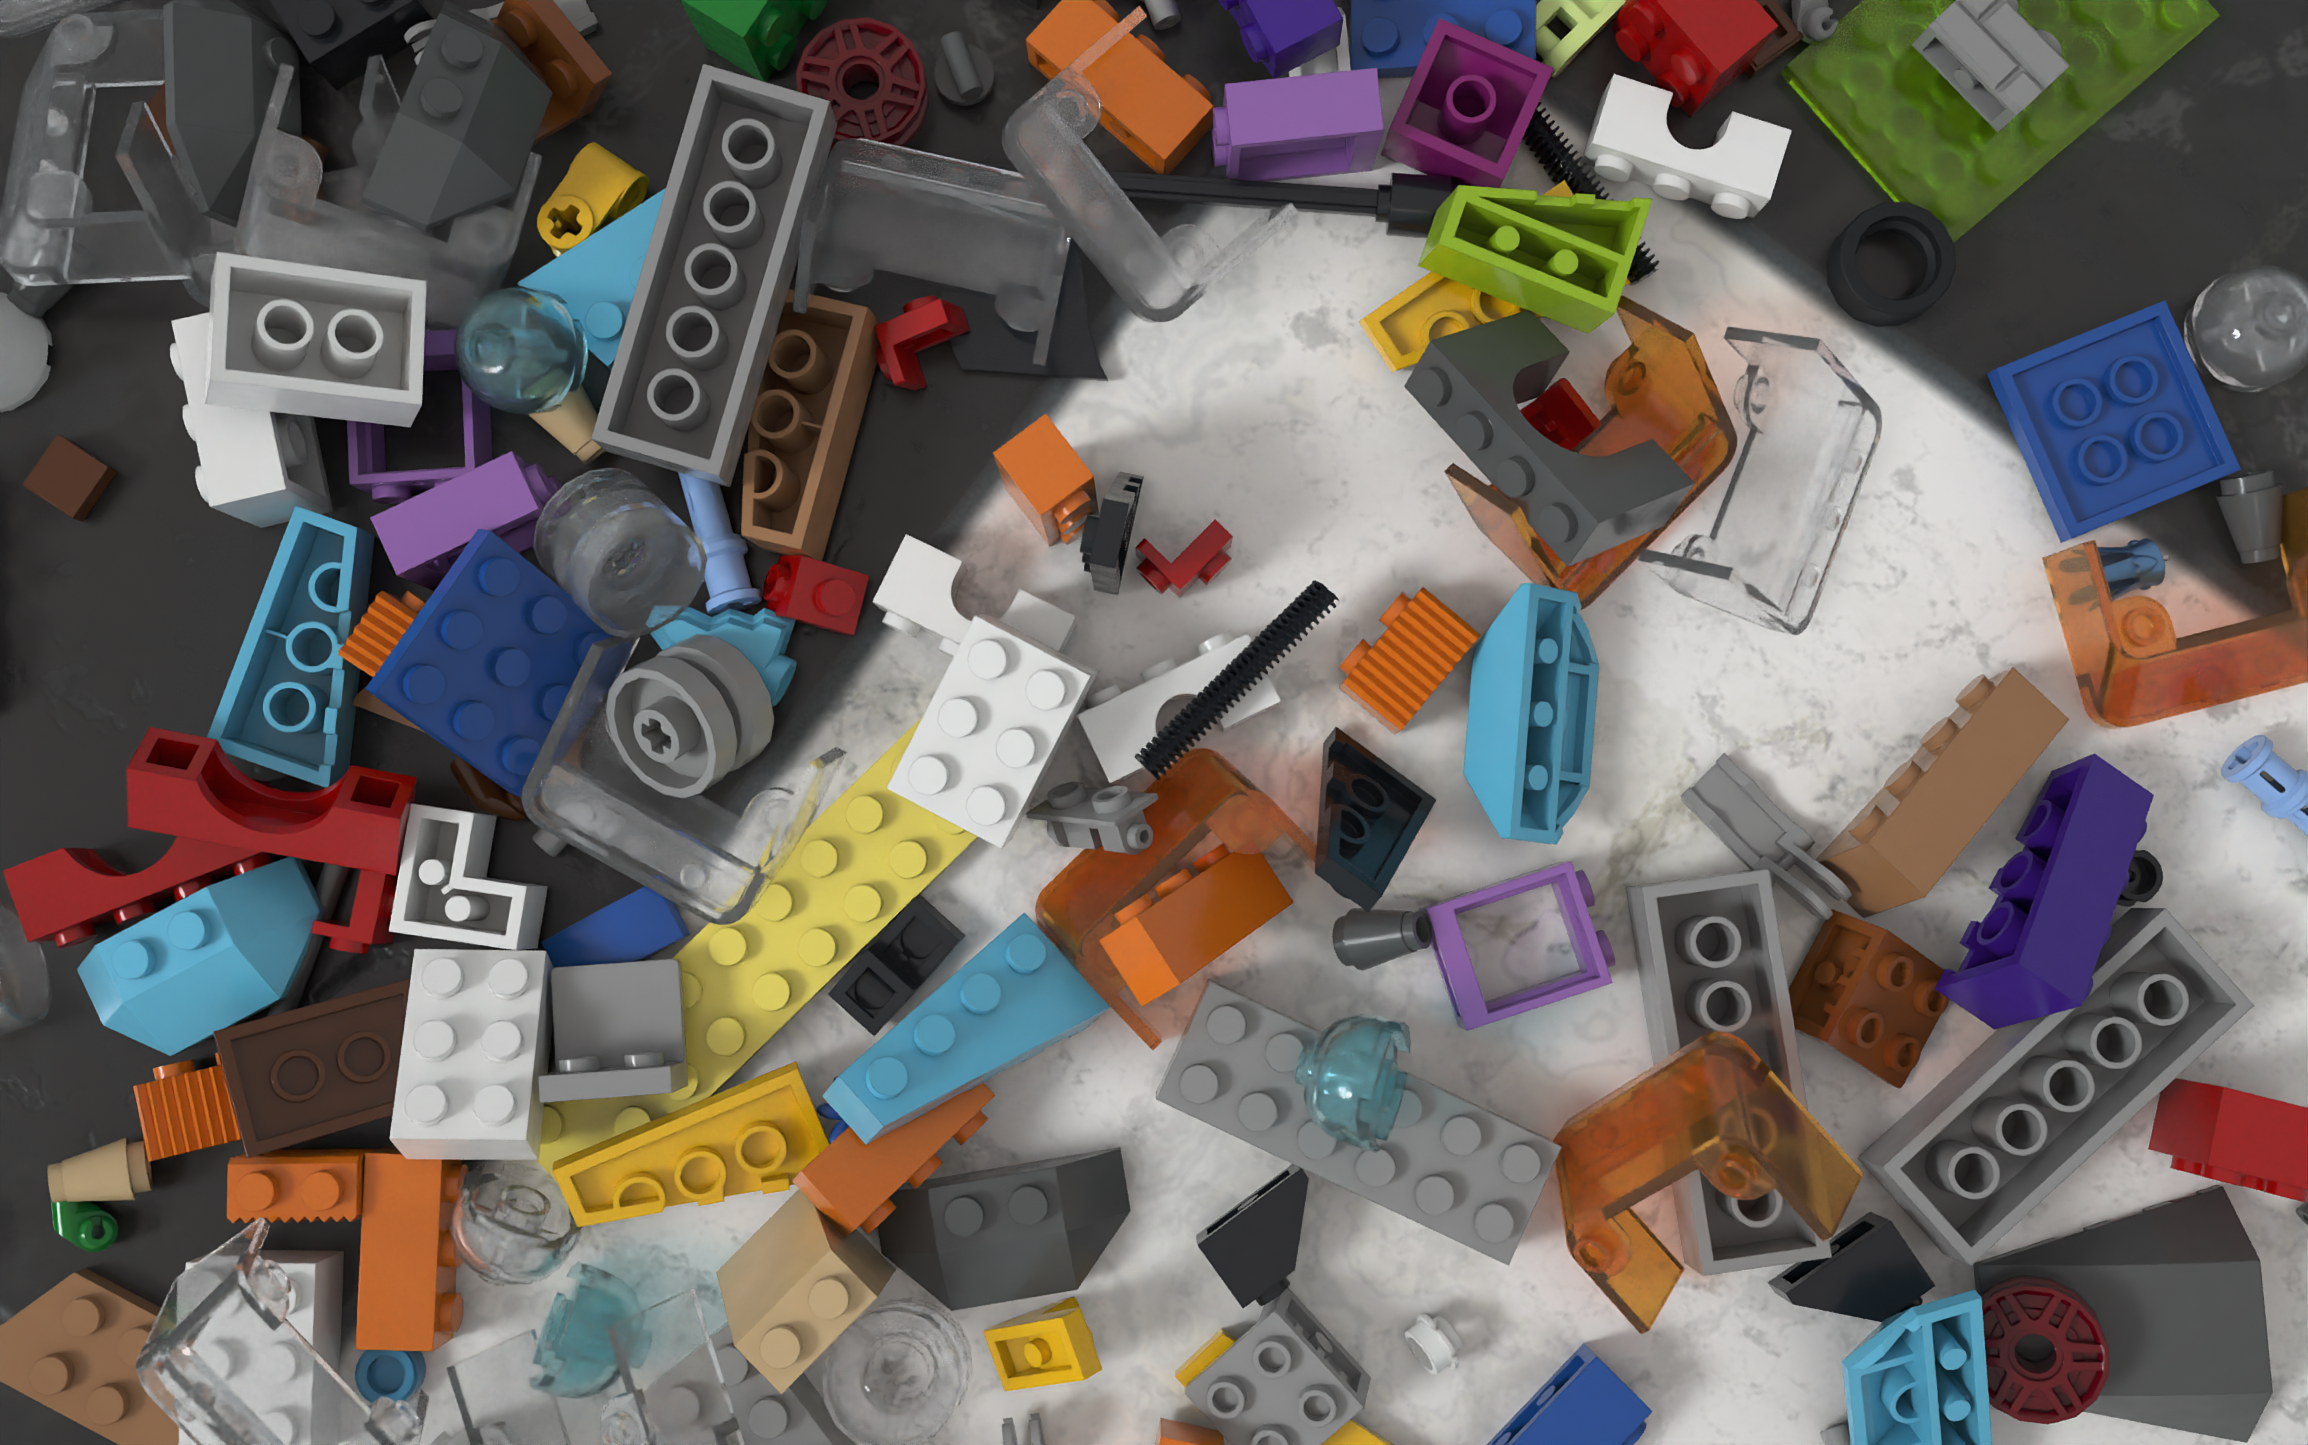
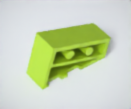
[1418,185,1653,334]

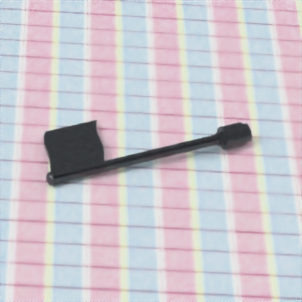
[901,152,1466,381]

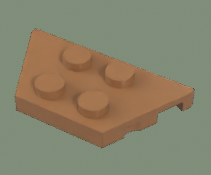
[0,1268,183,1445]

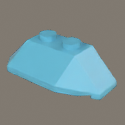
[1463,583,1599,844]
[77,857,325,1056]
[1842,1289,1992,1445]

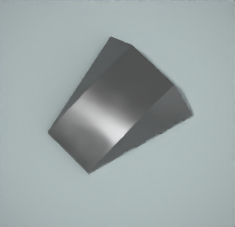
[1973,1185,2273,1443]

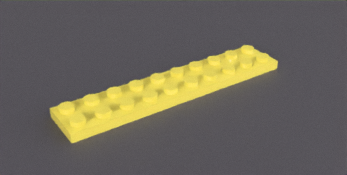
[536,718,979,1183]

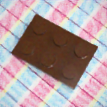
[213,978,411,1159]

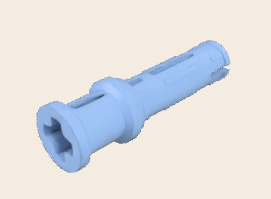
[678,472,762,616]
[2221,735,2308,836]

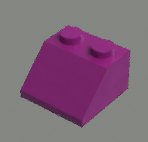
[1381,18,1554,188]

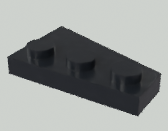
[1080,472,1144,595]
[1315,727,1436,912]

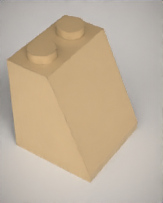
[716,1189,896,1394]

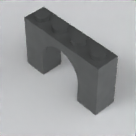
[1404,310,1695,567]

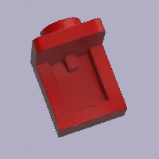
[874,296,970,391]
[1520,378,1600,451]
[1135,519,1233,598]
[763,555,869,635]
[311,868,400,954]

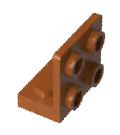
[490,0,613,145]
[1789,909,1950,1088]

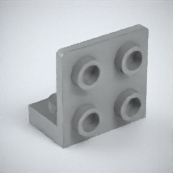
[538,959,688,1103]
[1185,1288,1371,1445]

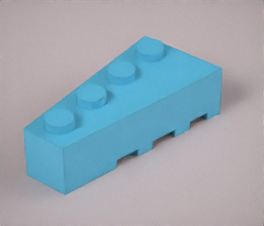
[517,188,666,370]
[207,505,375,788]
[822,912,1111,1145]

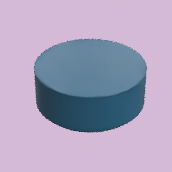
[355,1350,426,1407]

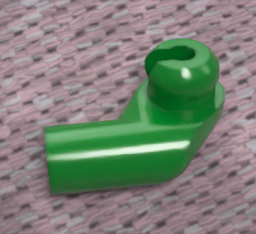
[51,1199,118,1252]

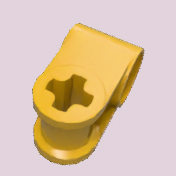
[537,142,649,257]

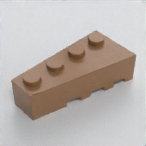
[741,289,881,561]
[1816,667,2069,918]

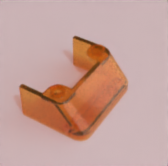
[1444,295,1737,611]
[2042,487,2308,729]
[1035,748,1316,1050]
[1553,1031,1864,1334]

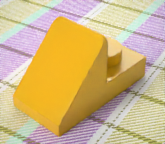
[983,1297,1103,1391]

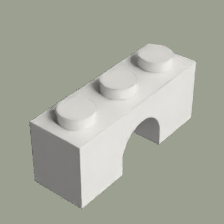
[1580,74,1792,219]
[872,534,1078,657]
[1077,631,1281,786]

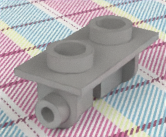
[1026,782,1158,855]

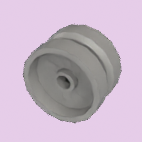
[606,634,774,798]

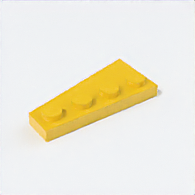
[1358,180,1631,373]
[552,1061,830,1227]

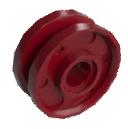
[796,17,929,161]
[1980,1275,2109,1424]

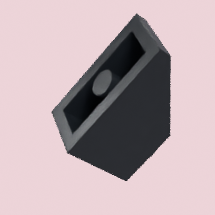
[1196,1164,1309,1308]
[1768,1212,1935,1322]

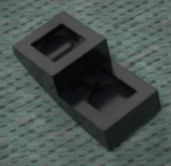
[828,895,966,1036]

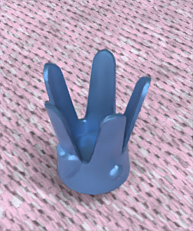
[2066,538,2170,610]

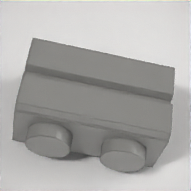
[1912,0,2070,132]

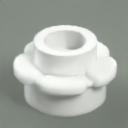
[1404,1313,1462,1376]

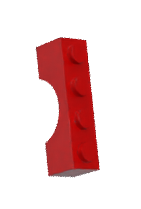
[126,727,417,876]
[3,779,279,949]

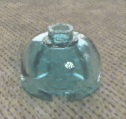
[453,286,588,414]
[1295,1014,1411,1153]
[529,1261,649,1399]

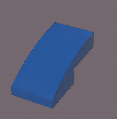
[542,879,690,968]

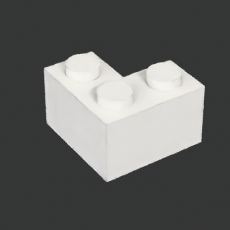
[389,804,548,950]

